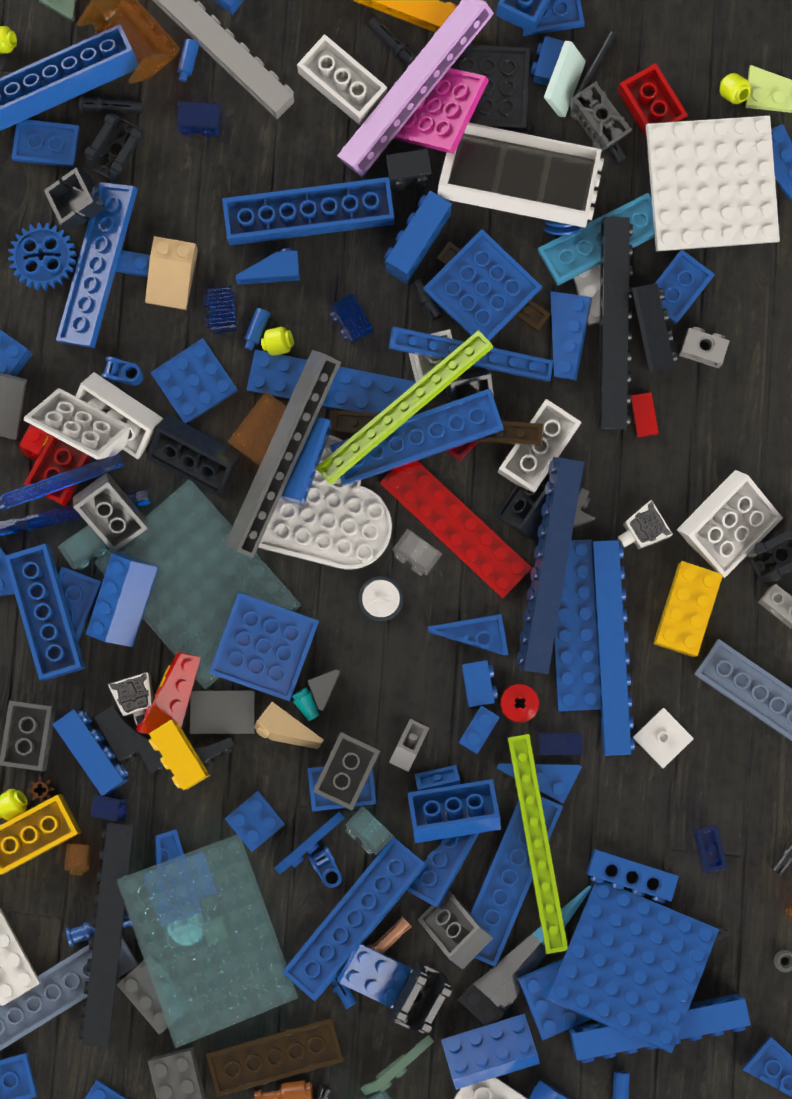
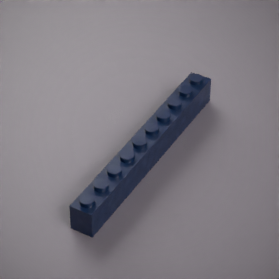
[516,457,584,674]

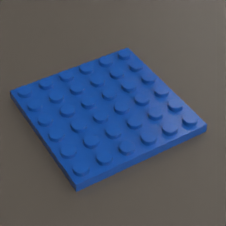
[547,881,719,1053]

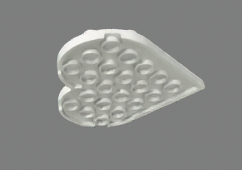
[258,435,392,570]

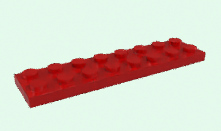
[380,461,532,599]

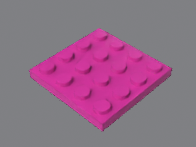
[393,68,489,154]

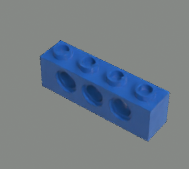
[586,849,679,904]

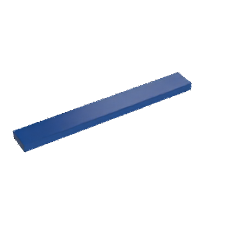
[389,327,553,382]

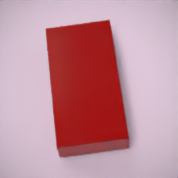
[631,392,658,438]

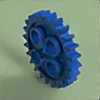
[8,223,77,291]

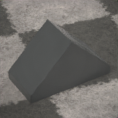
[308,670,340,711]

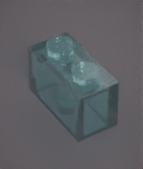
[57,525,108,570]
[345,806,394,855]

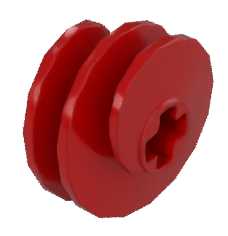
[500,684,539,723]

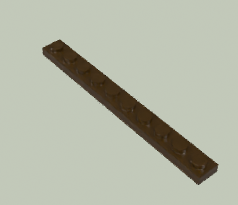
[331,410,544,446]

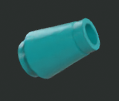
[292,687,320,721]

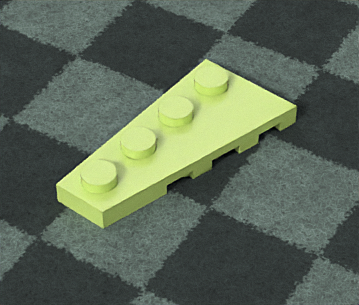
[745,65,792,113]

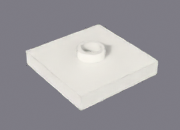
[633,708,694,768]

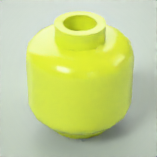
[0,26,17,54]
[719,73,751,104]
[261,327,294,356]
[0,789,28,821]

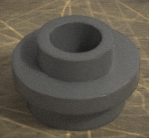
[774,950,792,972]

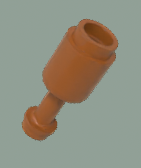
[254,1080,313,1099]

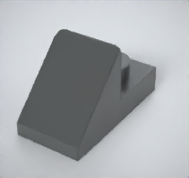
[573,488,595,527]

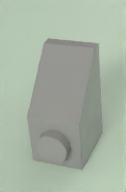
[389,719,429,772]

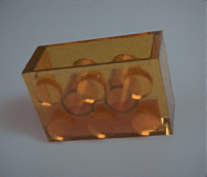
[228,392,287,467]

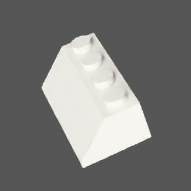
[76,372,163,459]
[498,399,581,493]

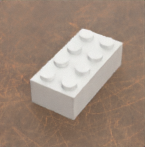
[297,34,387,126]

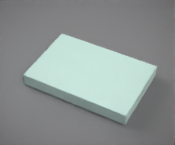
[544,41,586,117]

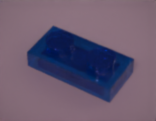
[539,733,582,755]

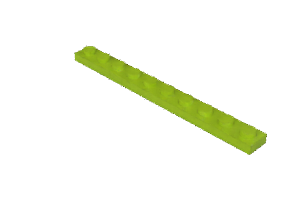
[315,330,493,485]
[508,734,568,954]

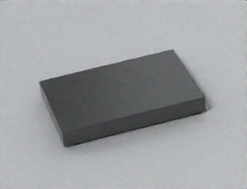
[0,373,27,440]
[190,691,255,734]

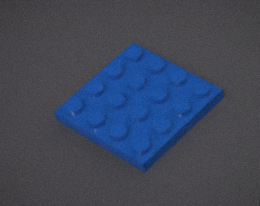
[423,229,542,341]
[209,592,319,701]

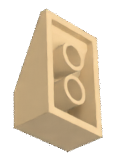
[145,236,198,310]

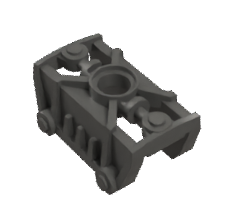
[570,81,632,150]

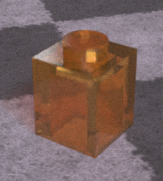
[64,843,92,876]

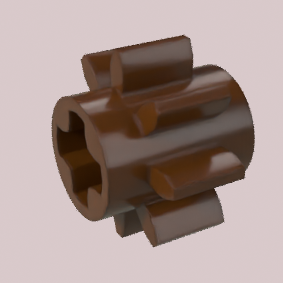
[28,776,56,803]

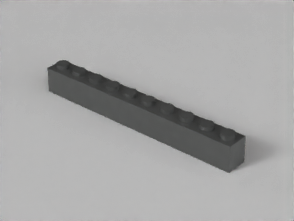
[225,350,341,558]

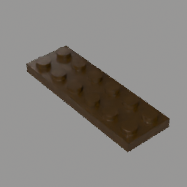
[206,1017,344,1097]

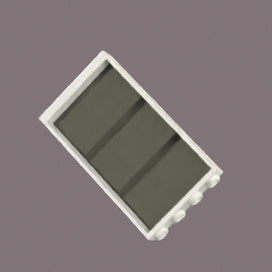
[437,123,604,228]

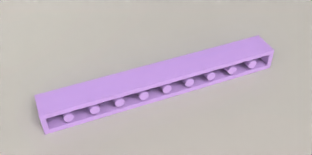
[337,0,494,177]

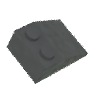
[418,890,493,969]

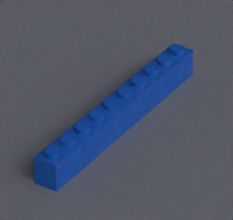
[592,540,635,756]

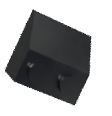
[445,368,494,403]

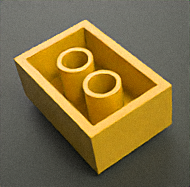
[149,720,210,790]

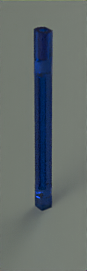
[0,454,125,511]
[0,490,150,536]

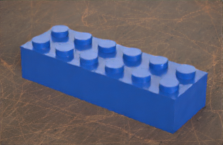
[4,544,85,681]

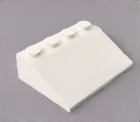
[24,388,131,460]
[677,470,783,578]

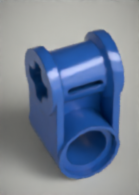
[101,357,144,386]
[308,845,342,888]

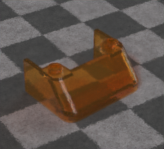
[77,0,180,84]

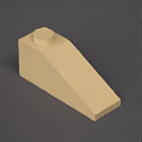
[254,702,324,749]

